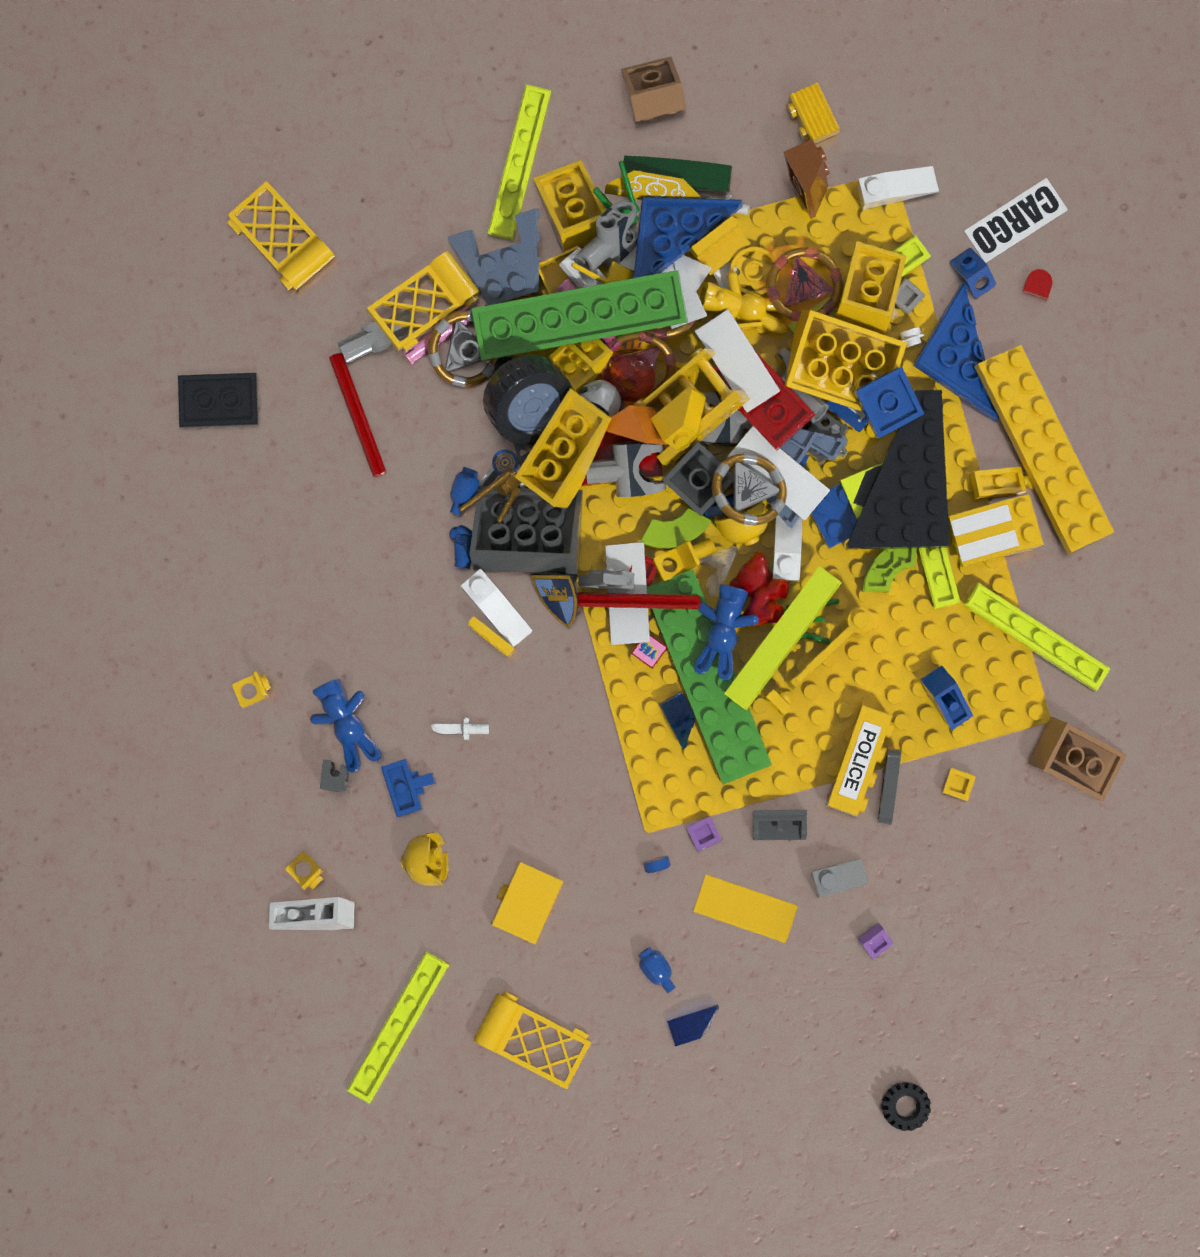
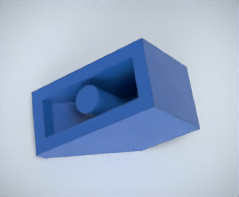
[920,665,973,730]

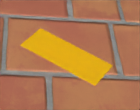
[693,874,798,943]

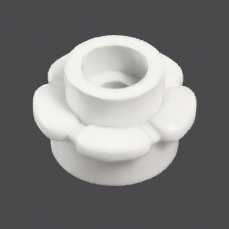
[899,327,924,347]

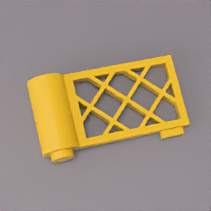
[227,181,335,291]
[366,251,480,352]
[788,607,874,690]
[473,991,591,1089]

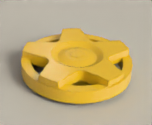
[730,247,779,295]

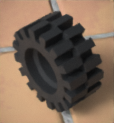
[881,1082,931,1131]

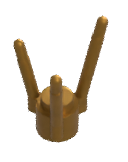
[459,468,522,523]

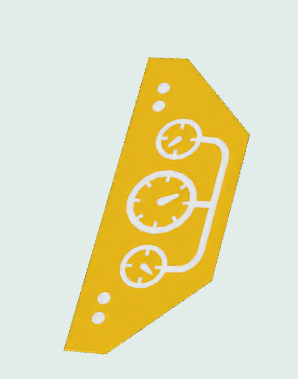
[605,170,703,200]

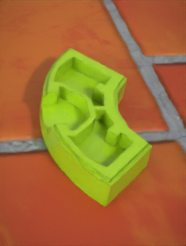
[640,508,712,549]
[862,548,917,593]

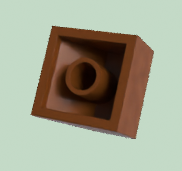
[784,139,830,219]

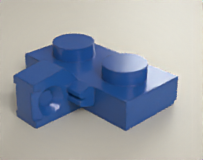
[381,759,436,817]

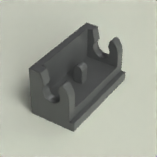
[320,759,350,793]
[753,810,807,840]

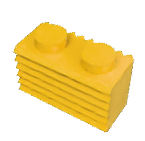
[786,82,840,144]

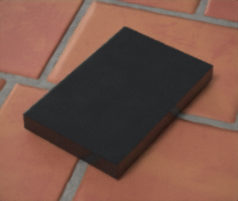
[178,373,259,429]

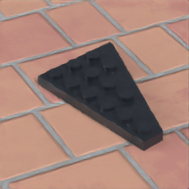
[846,390,949,550]

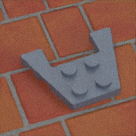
[448,208,540,305]
[766,429,846,529]

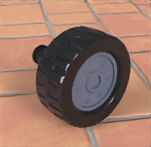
[483,355,572,445]

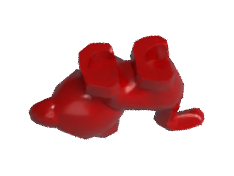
[729,552,789,627]

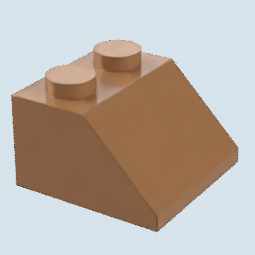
[621,56,686,122]

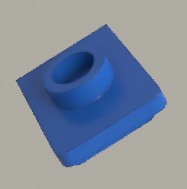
[950,248,996,298]

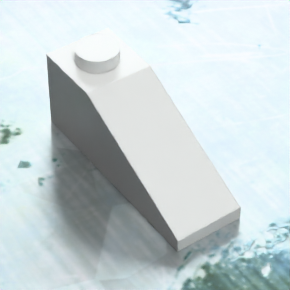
[856,166,939,210]
[772,515,802,583]
[461,569,533,647]
[269,897,355,930]

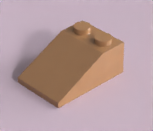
[1028,716,1127,802]

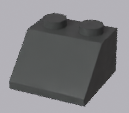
[662,442,734,516]

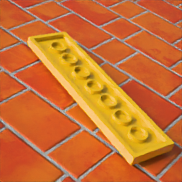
[974,345,1114,555]

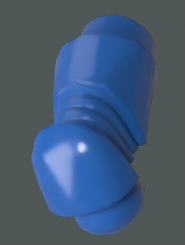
[449,525,472,569]

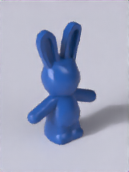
[694,584,759,681]
[310,679,381,772]

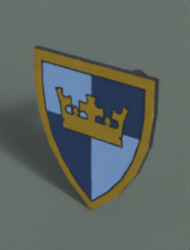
[530,574,578,629]

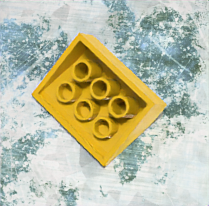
[785,310,907,412]

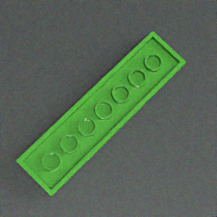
[472,270,688,361]
[647,569,772,785]

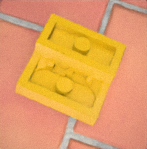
[547,339,613,393]

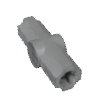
[337,309,418,363]

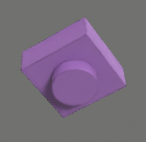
[686,817,721,852]
[858,923,894,960]

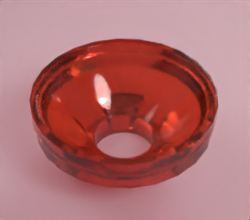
[608,354,655,402]

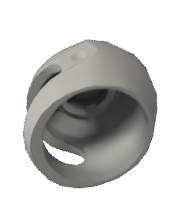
[579,380,621,417]

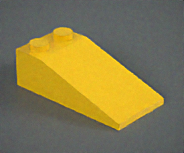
[515,388,612,508]

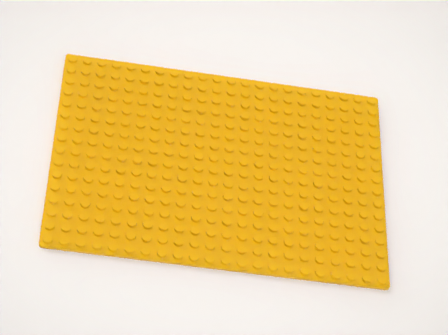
[507,171,1051,833]

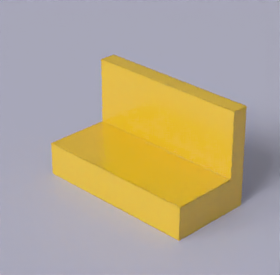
[690,215,751,276]

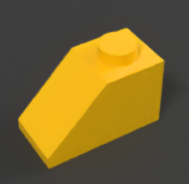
[651,386,706,450]

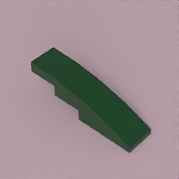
[623,155,732,192]

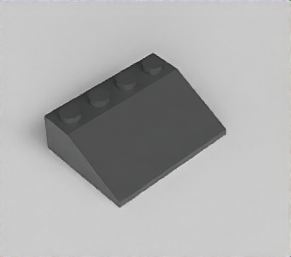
[470,486,583,574]

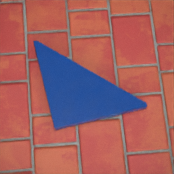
[633,197,743,278]
[913,282,999,421]

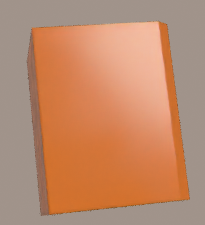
[606,405,668,445]

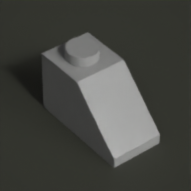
[811,859,869,898]

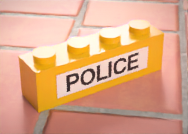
[826,705,895,817]

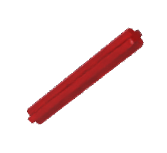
[329,353,386,477]
[577,592,701,609]

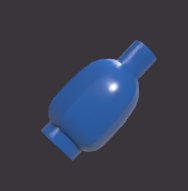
[450,467,479,516]
[638,946,676,993]

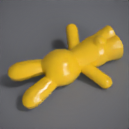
[700,271,792,335]

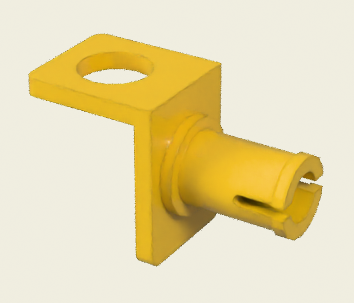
[653,538,716,581]

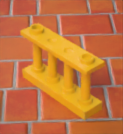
[633,348,750,466]

